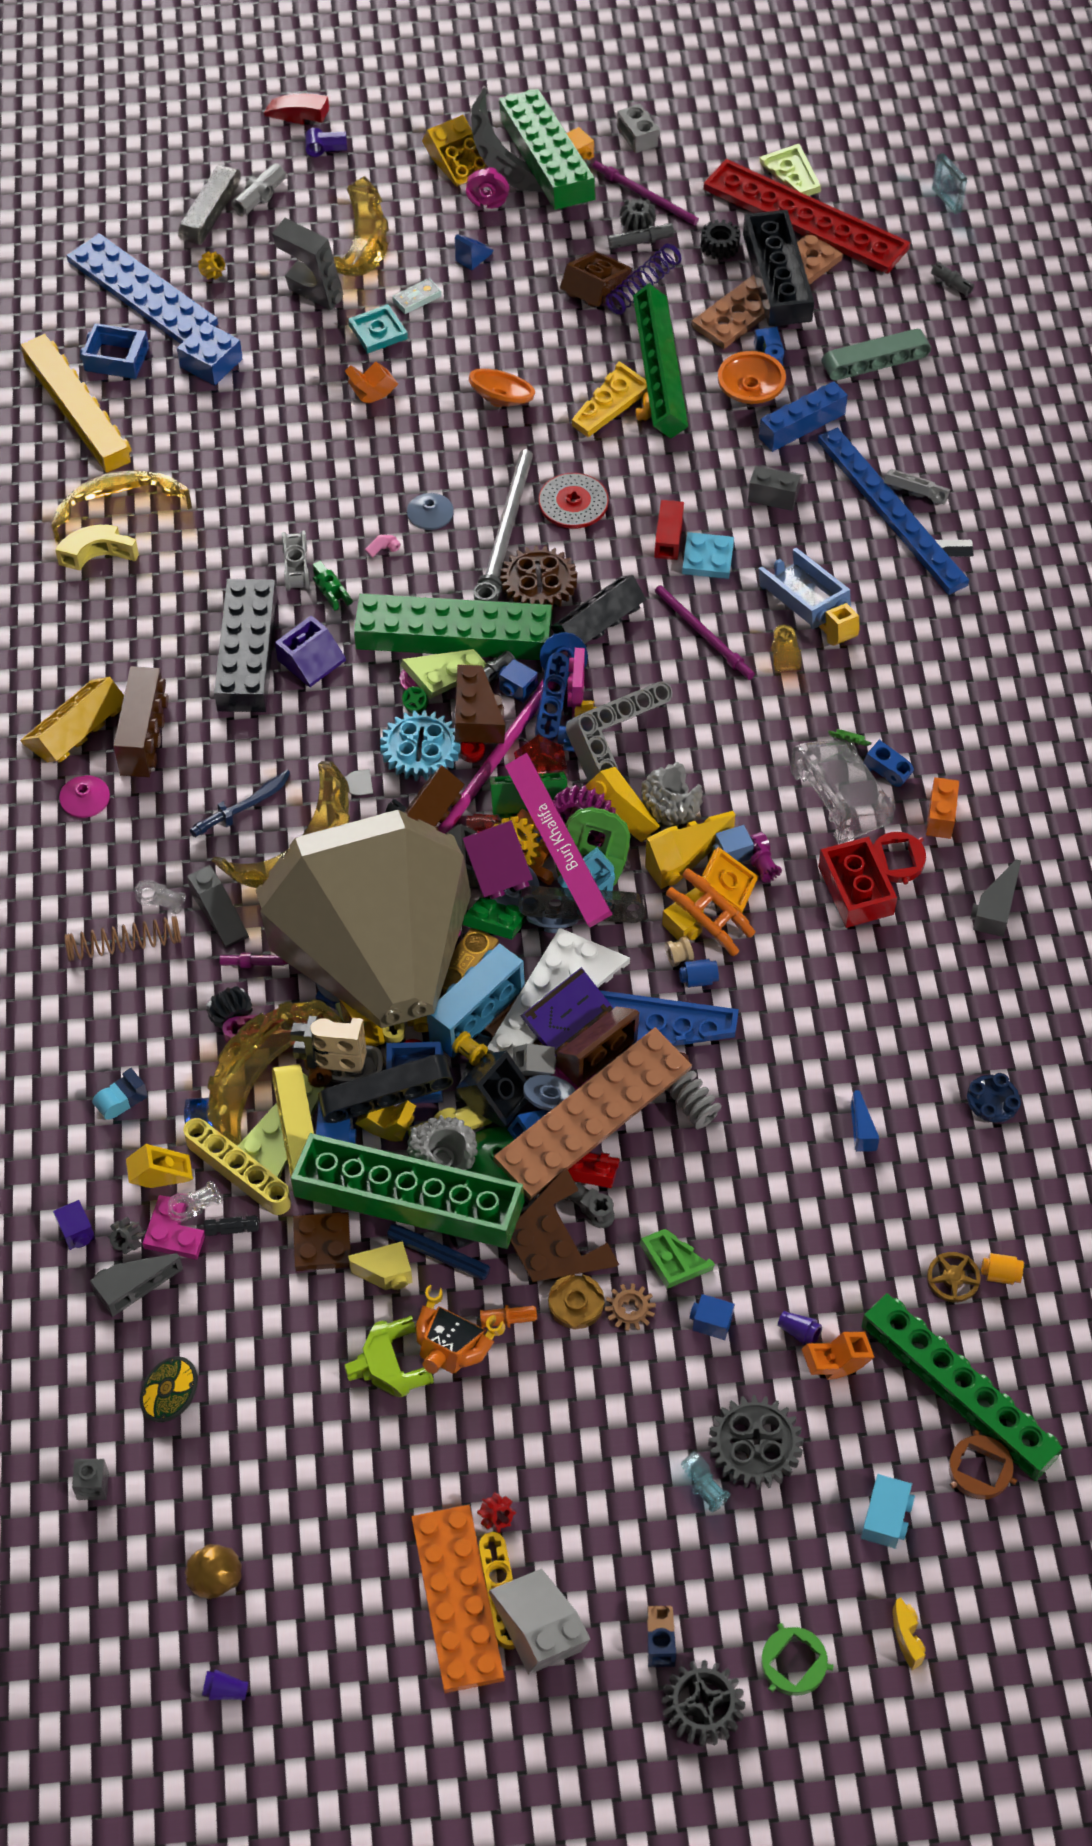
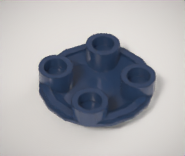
[967,1073,1021,1123]

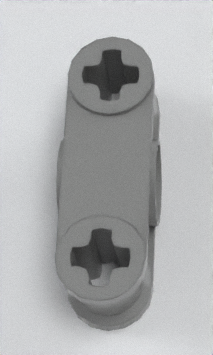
[282,530,310,591]

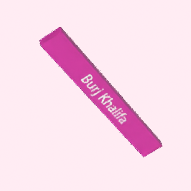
[505,753,613,927]

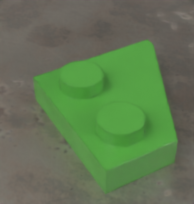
[640,1229,715,1289]

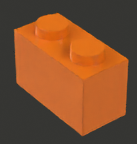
[926,777,959,839]

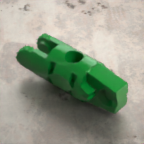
[312,561,353,611]

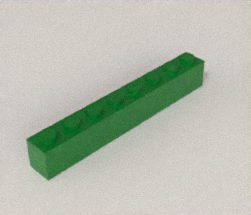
[633,283,688,439]

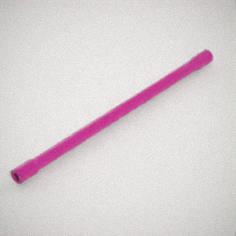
[438,680,558,834]

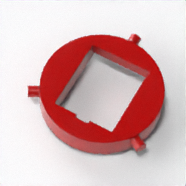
[873,832,926,885]

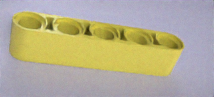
[272,1064,314,1177]
[183,1118,291,1215]

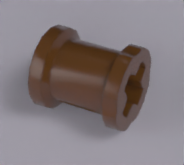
[304,1060,332,1087]

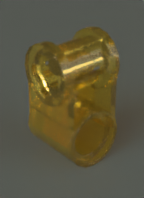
[771,625,802,672]

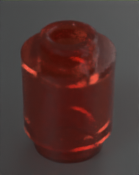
[466,813,502,832]

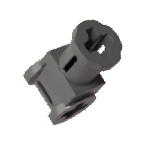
[564,1181,615,1228]

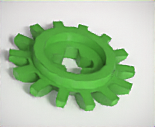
[828,729,872,746]

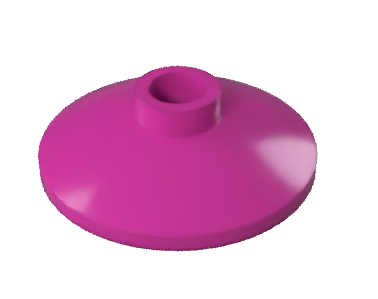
[59,775,110,818]

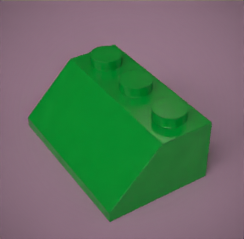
[489,772,567,818]

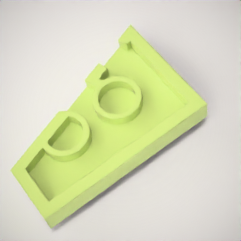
[759,144,821,196]
[401,649,486,699]

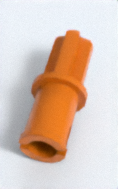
[480,1305,537,1328]

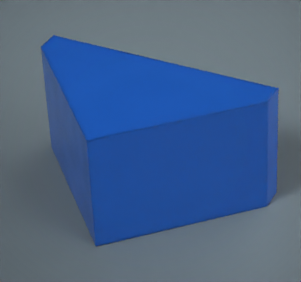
[455,234,494,270]

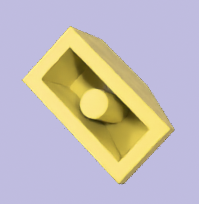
[348,1241,413,1290]

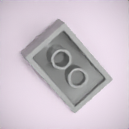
[489,1569,591,1675]

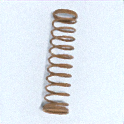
[64,916,181,962]

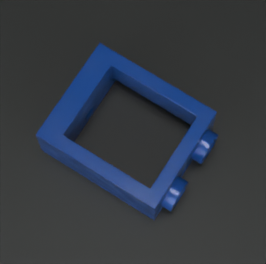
[80,323,149,379]

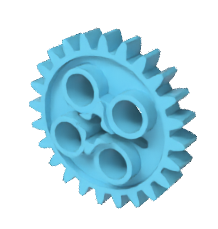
[380,710,461,781]

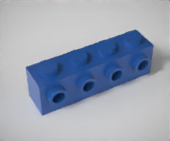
[759,381,848,452]

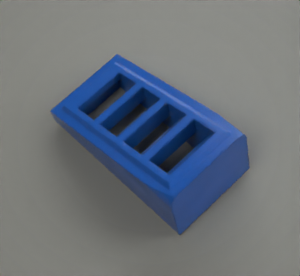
[850,1091,879,1152]

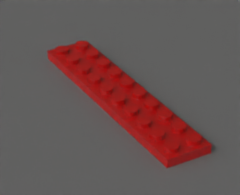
[703,159,911,274]

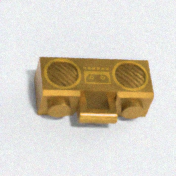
[439,928,499,999]

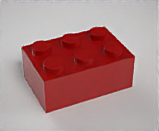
[818,836,897,928]

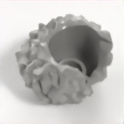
[641,762,703,826]
[407,1115,478,1170]

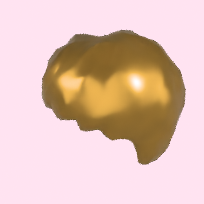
[185,1544,242,1599]

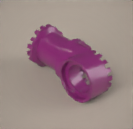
[750,832,782,883]

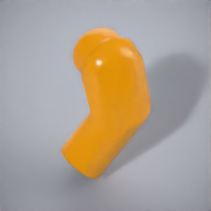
[636,392,651,421]

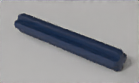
[387,1224,490,1280]

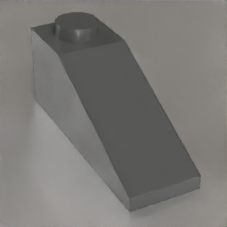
[970,859,1021,937]
[187,865,249,948]
[90,1253,183,1317]

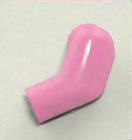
[365,535,400,558]

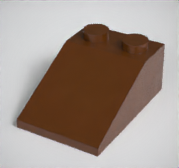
[559,250,633,307]

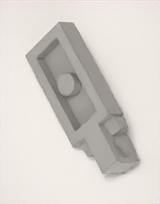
[884,469,950,504]

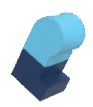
[92,1068,148,1120]

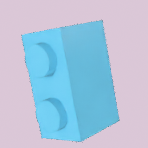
[861,1474,915,1549]

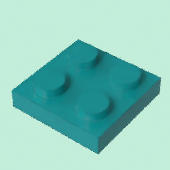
[348,304,408,353]

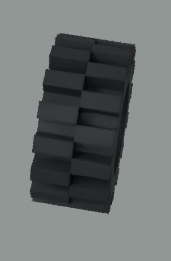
[701,220,740,260]

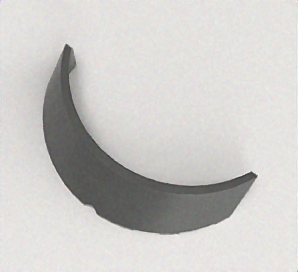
[471,86,591,192]

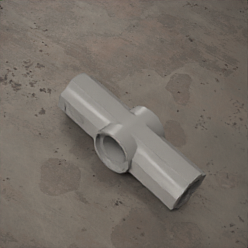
[232,163,287,216]

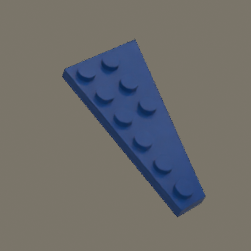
[600,990,739,1053]

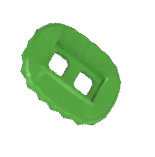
[555,807,631,886]

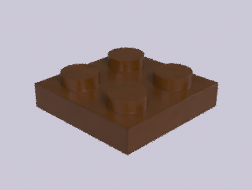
[293,1212,351,1271]

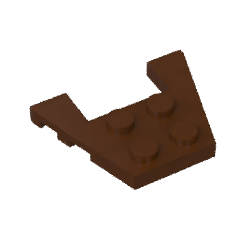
[510,1168,619,1282]

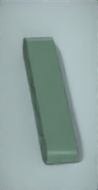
[821,329,931,381]

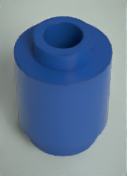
[679,959,719,988]

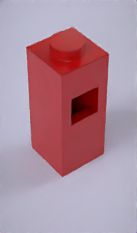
[654,500,684,560]

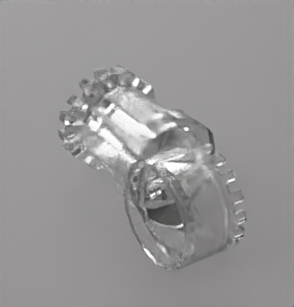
[135,879,186,914]
[168,1181,223,1223]

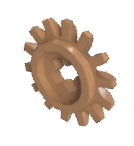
[605,1283,656,1331]

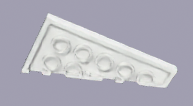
[487,928,630,1059]

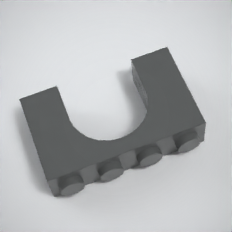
[272,218,344,310]

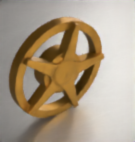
[927,1252,981,1302]

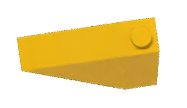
[645,811,735,889]

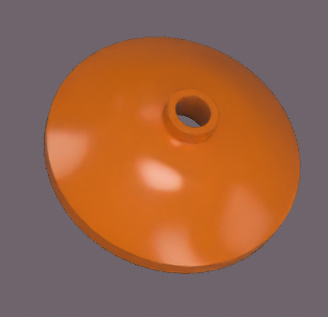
[718,351,786,404]
[468,369,535,407]

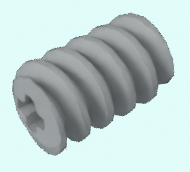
[666,1071,722,1130]

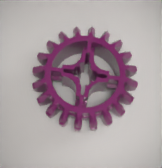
[553,784,616,847]

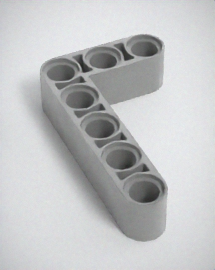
[566,681,672,781]

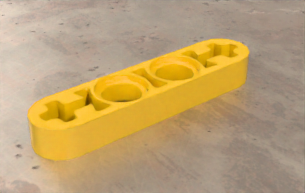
[479,1532,515,1649]

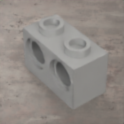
[617,104,660,153]

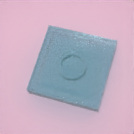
[932,153,967,214]

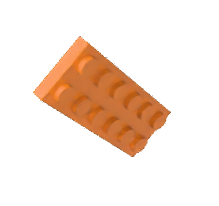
[412,1504,505,1694]

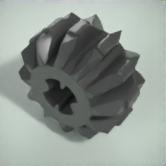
[620,198,656,231]

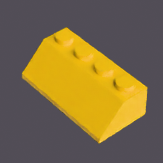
[20,677,124,763]

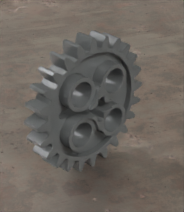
[708,1395,804,1490]

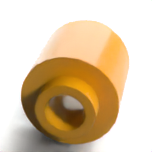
[981,1253,1024,1285]

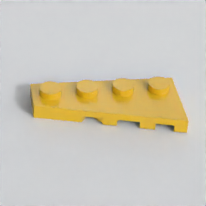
[572,361,648,437]

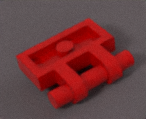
[568,1152,620,1189]

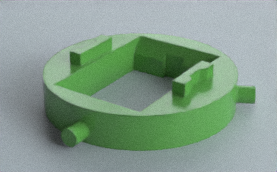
[761,1623,834,1696]

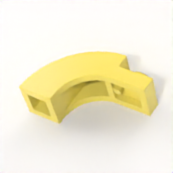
[55,525,139,571]

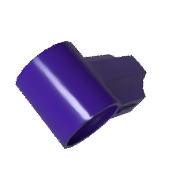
[305,128,347,157]

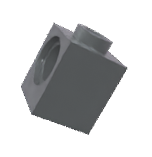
[72,1459,109,1500]

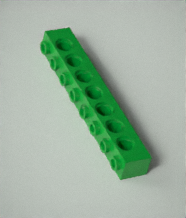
[861,1293,1063,1482]

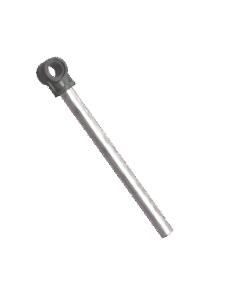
[473,450,533,602]

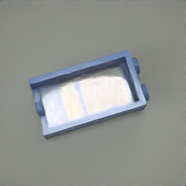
[759,548,851,629]

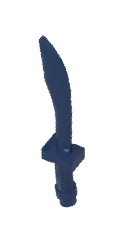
[190,770,290,838]

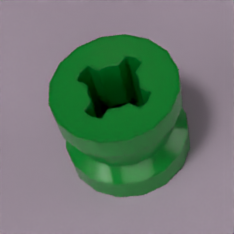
[402,686,428,714]

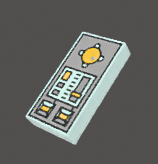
[393,278,442,314]

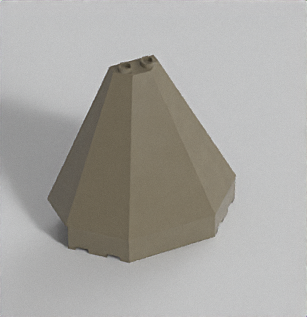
[255,810,471,1028]

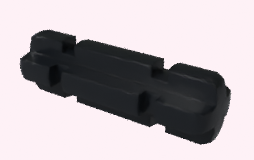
[204,1215,259,1236]

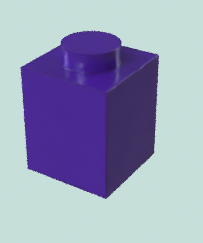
[53,1200,95,1250]

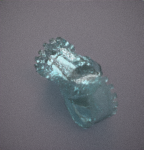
[681,1452,731,1512]

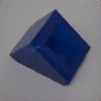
[184,1097,213,1127]

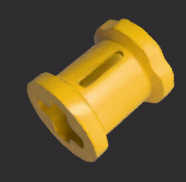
[452,1031,488,1066]

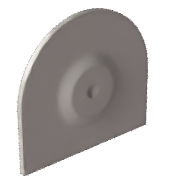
[344,769,373,796]

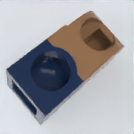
[647,1606,676,1667]

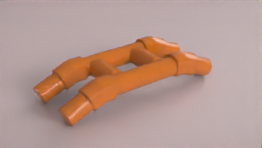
[666,868,756,956]

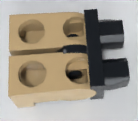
[290,1016,367,1073]

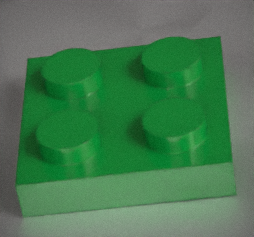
[463,897,527,940]

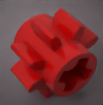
[477,1492,516,1533]

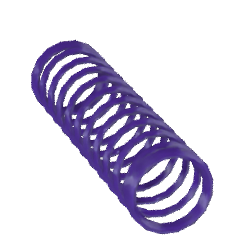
[606,243,682,315]

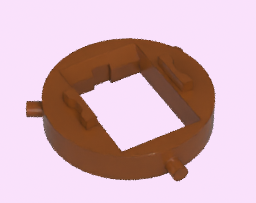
[949,1430,1017,1500]

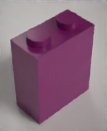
[462,820,533,900]

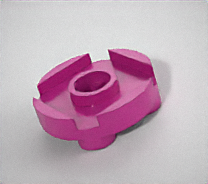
[466,167,509,209]

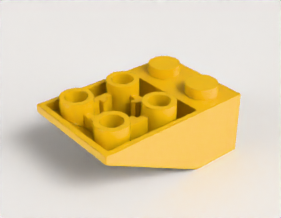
[422,115,487,187]

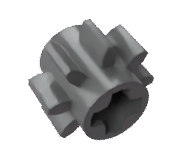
[108,1217,145,1254]

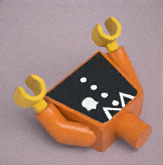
[416,1285,505,1374]

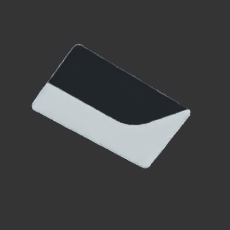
[935,540,974,557]

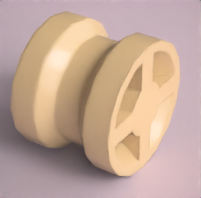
[665,936,694,967]

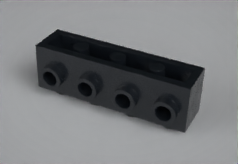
[551,575,647,647]

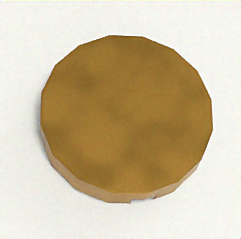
[548,1274,604,1329]

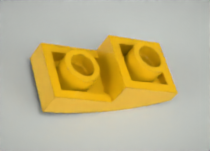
[893,1597,925,1670]

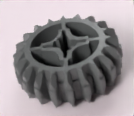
[662,1660,746,1747]

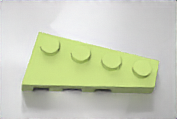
[238,1073,324,1179]

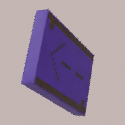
[520,967,614,1057]

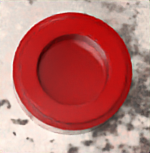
[460,742,485,763]

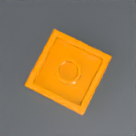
[702,847,759,913]

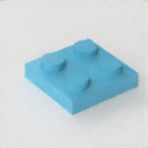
[682,532,734,579]

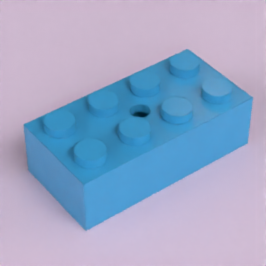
[427,943,525,1058]

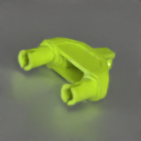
[344,1315,434,1397]

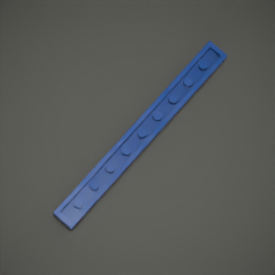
[818,427,969,595]

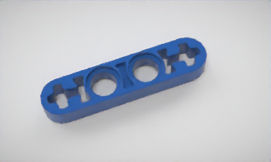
[535,653,569,743]

